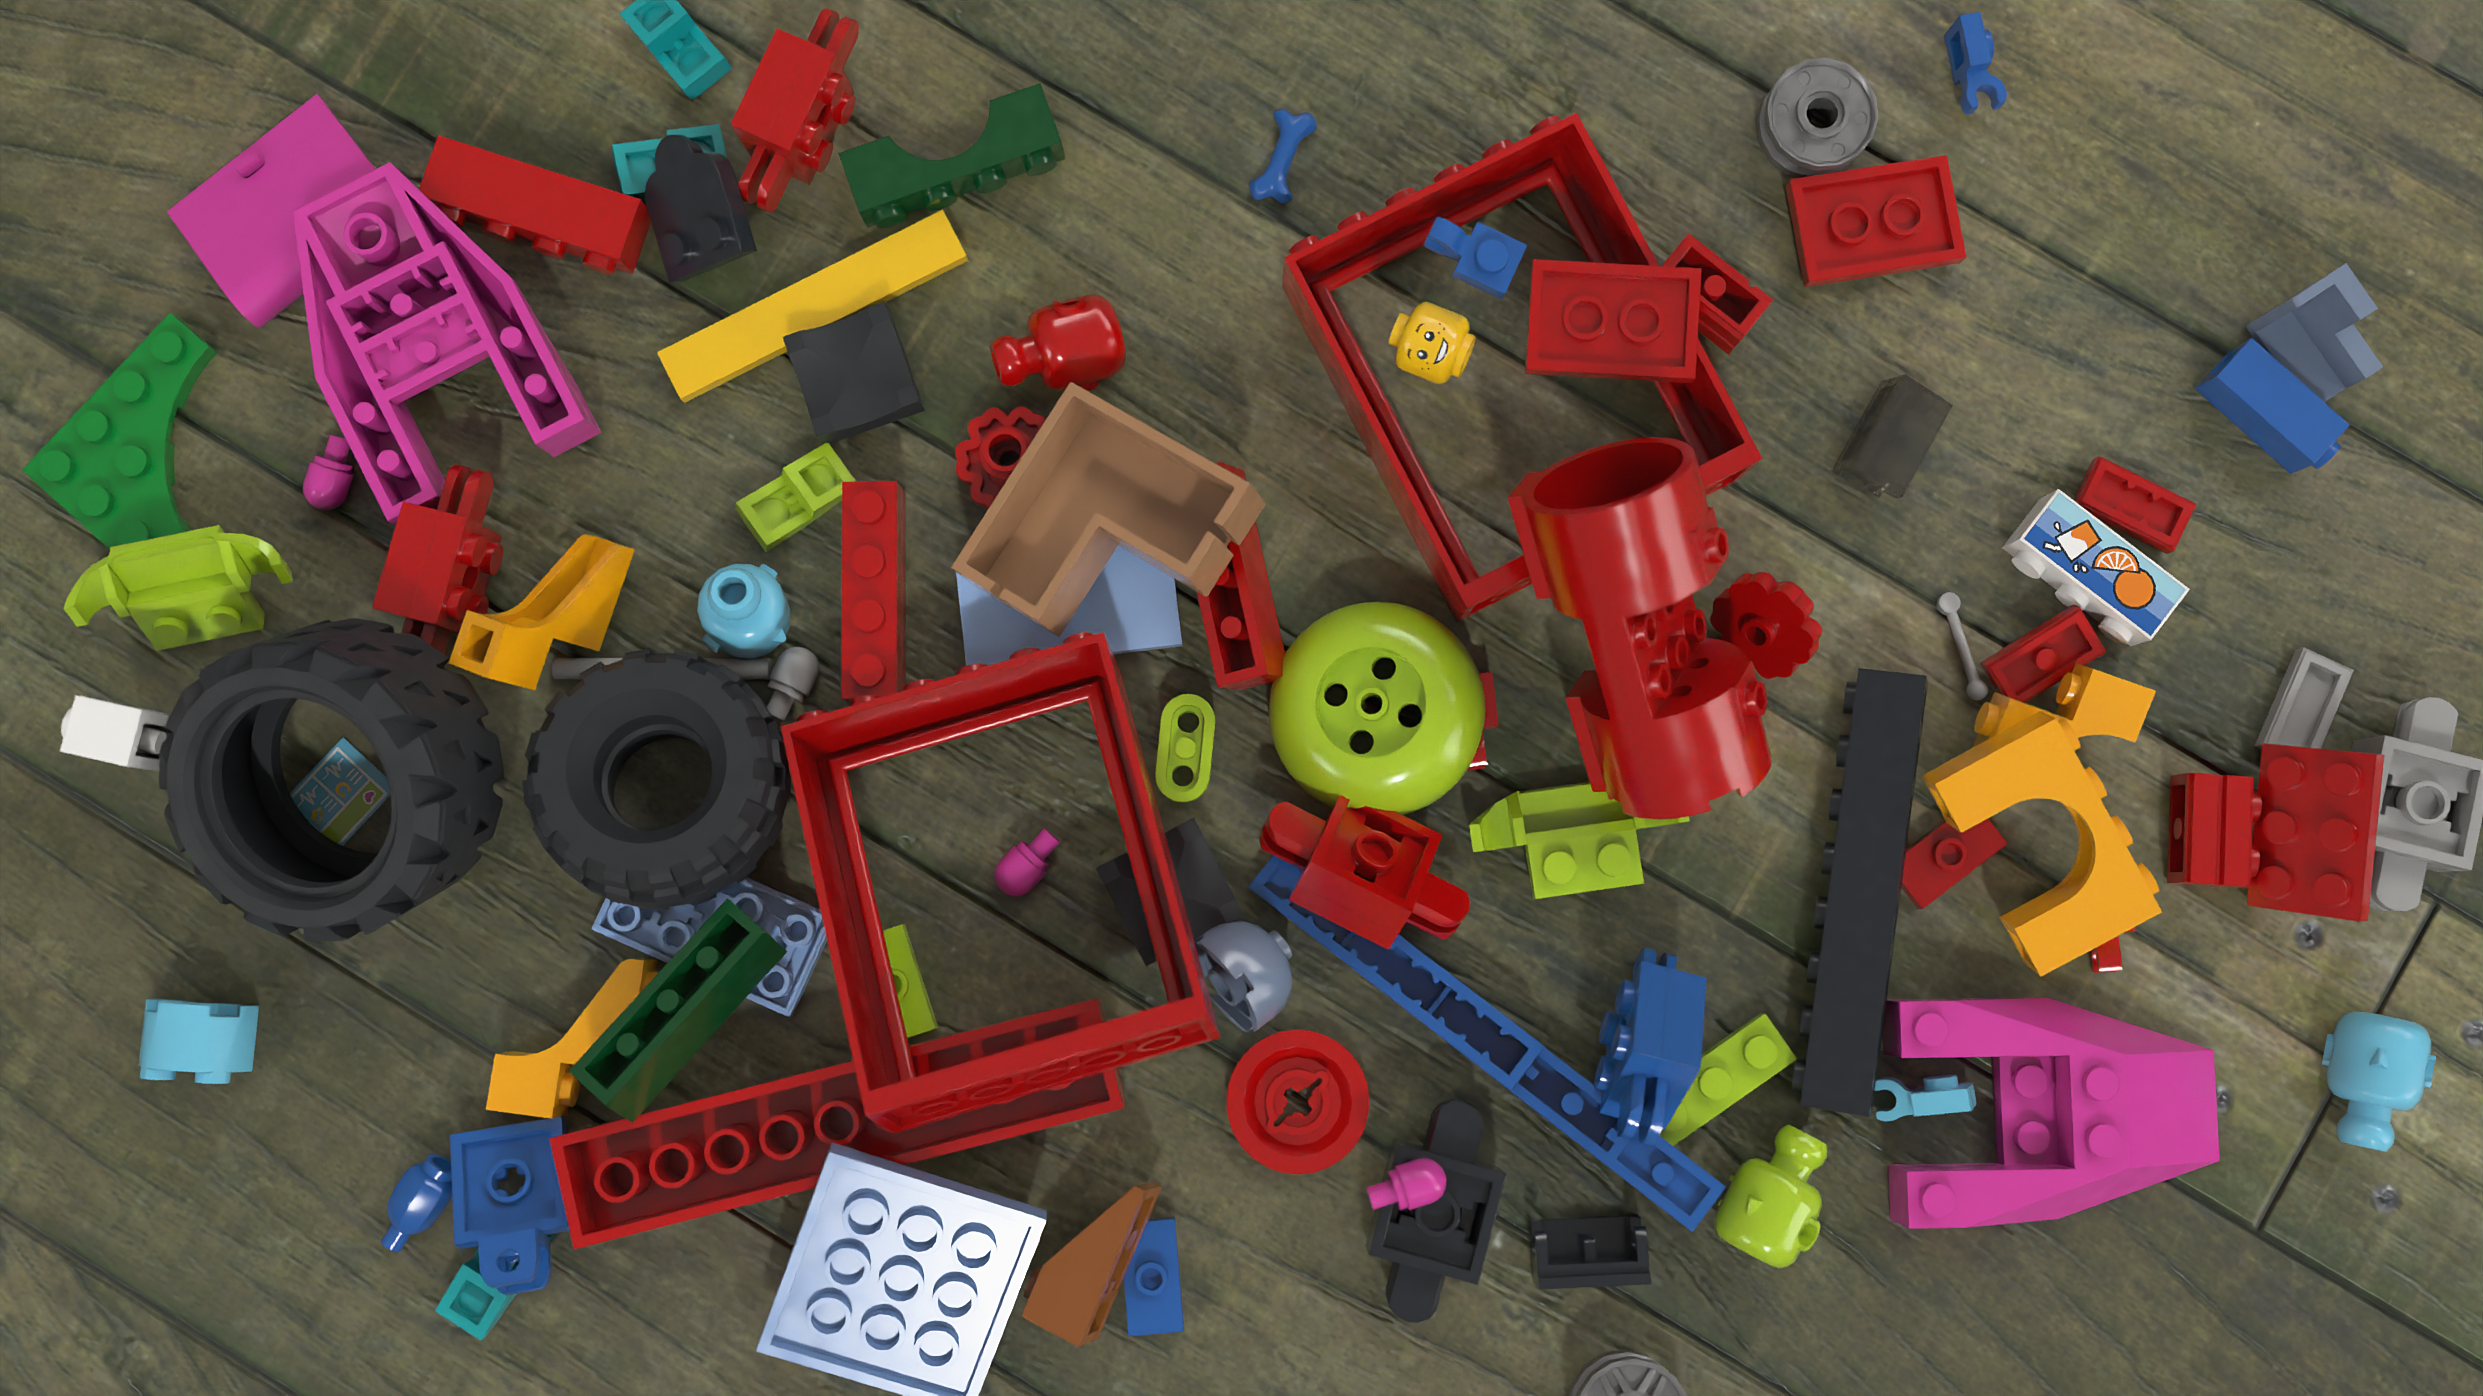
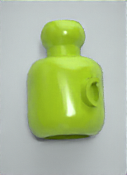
[1714,1125,1828,1268]

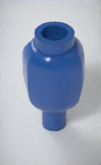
[381,1154,452,1252]

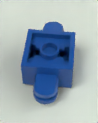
[1594,947,1707,1146]

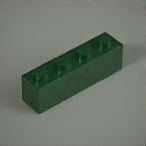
[569,898,787,1123]

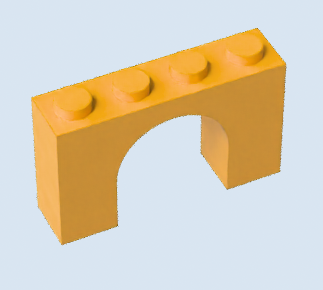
[1921,711,2162,976]

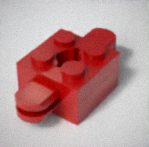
[730,8,859,213]
[372,464,503,655]
[1259,795,1470,950]

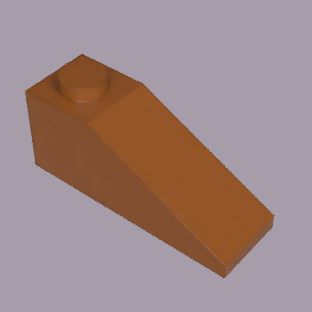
[1021,1181,1162,1347]

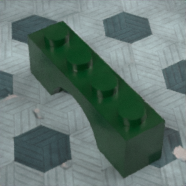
[838,83,1065,228]

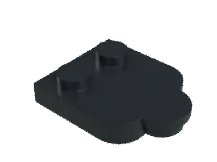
[645,135,757,282]

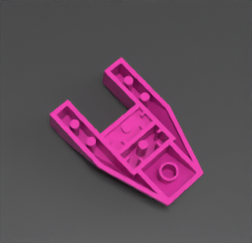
[292,162,602,525]
[1883,997,2220,1228]

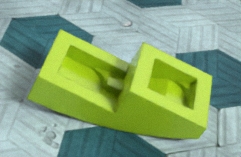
[735,443,856,552]

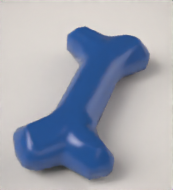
[1249,108,1317,204]

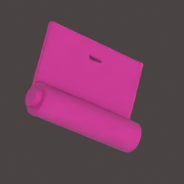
[167,94,377,328]

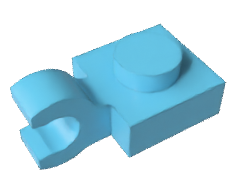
[1875,1074,1977,1121]

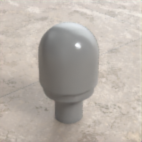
[767,647,819,721]

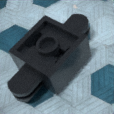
[1365,1099,1507,1323]

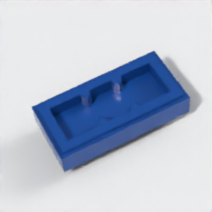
[1124,1217,1184,1336]

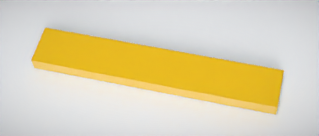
[657,210,969,403]

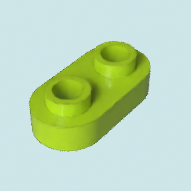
[1155,694,1215,803]

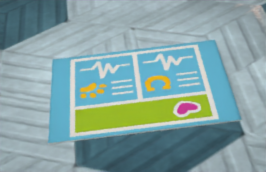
[290,737,391,846]

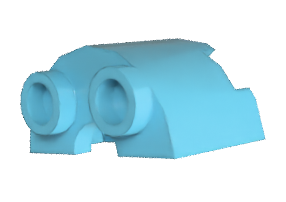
[138,998,259,1084]

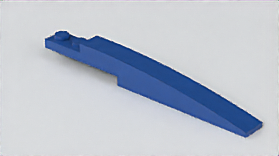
[1249,856,1726,1232]

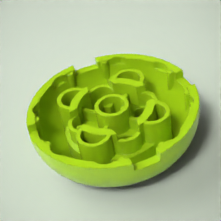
[1269,602,1486,815]

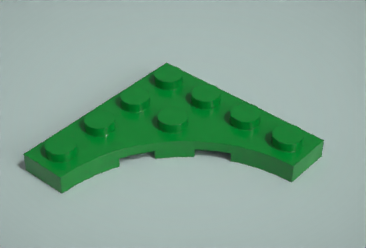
[22,313,217,549]

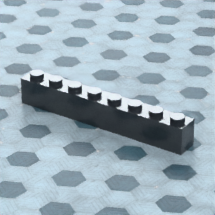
[1792,668,1928,1117]

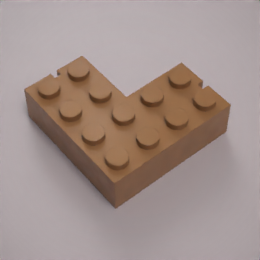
[951,382,1266,637]

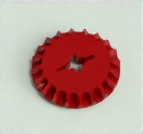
[1227,1030,1369,1174]

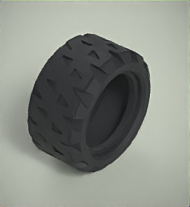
[159,618,504,942]

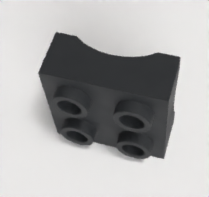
[783,301,925,444]
[1096,818,1244,966]

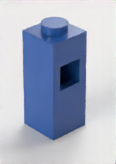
[2195,338,2350,474]

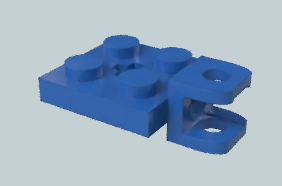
[450,1116,570,1295]

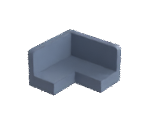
[2245,263,2383,402]

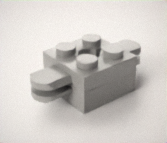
[2352,697,2483,911]

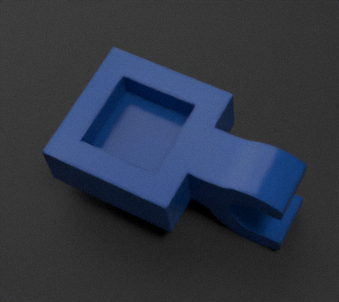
[1944,12,2007,115]
[1423,217,1527,299]

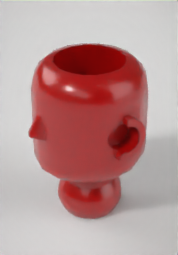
[990,294,1126,391]

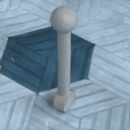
[1936,592,1988,701]

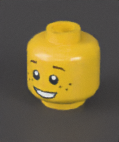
[1389,302,1476,384]

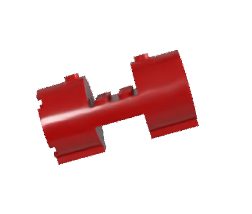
[1507,437,1772,819]

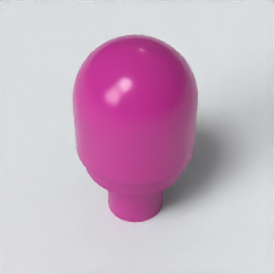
[303,434,354,510]
[994,828,1060,897]
[1366,1158,1447,1210]

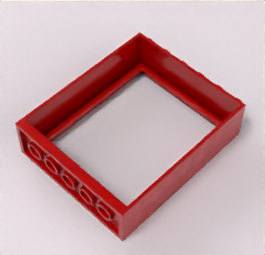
[1282,112,1763,622]
[781,632,1221,1133]

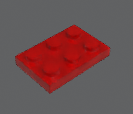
[1786,155,1966,287]
[1525,259,1702,383]
[2247,743,2384,922]

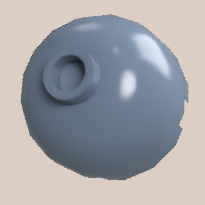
[1194,920,1292,1032]

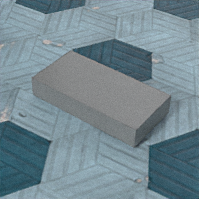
[2255,648,2354,749]

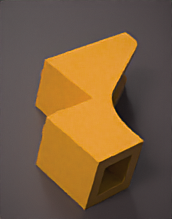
[449,534,635,690]
[1972,663,2156,748]
[486,958,659,1119]

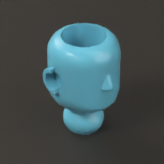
[697,564,791,659]
[2322,1011,2436,1152]

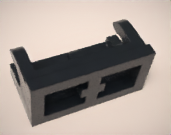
[1529,1215,1651,1290]

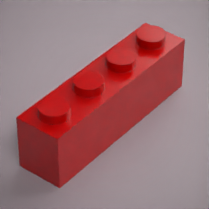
[419,135,651,275]
[1196,461,1285,690]
[841,481,906,704]

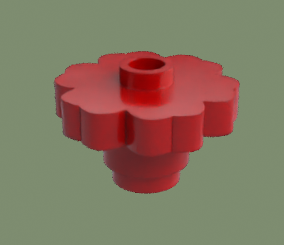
[955,406,1046,509]
[1710,571,1822,679]

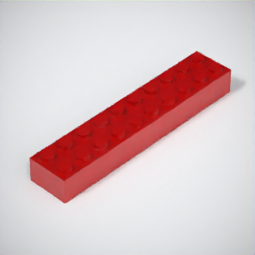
[549,997,1127,1249]

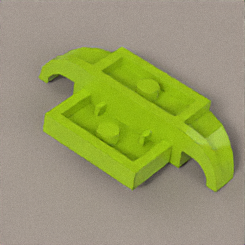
[63,525,293,651]
[1469,782,1690,899]

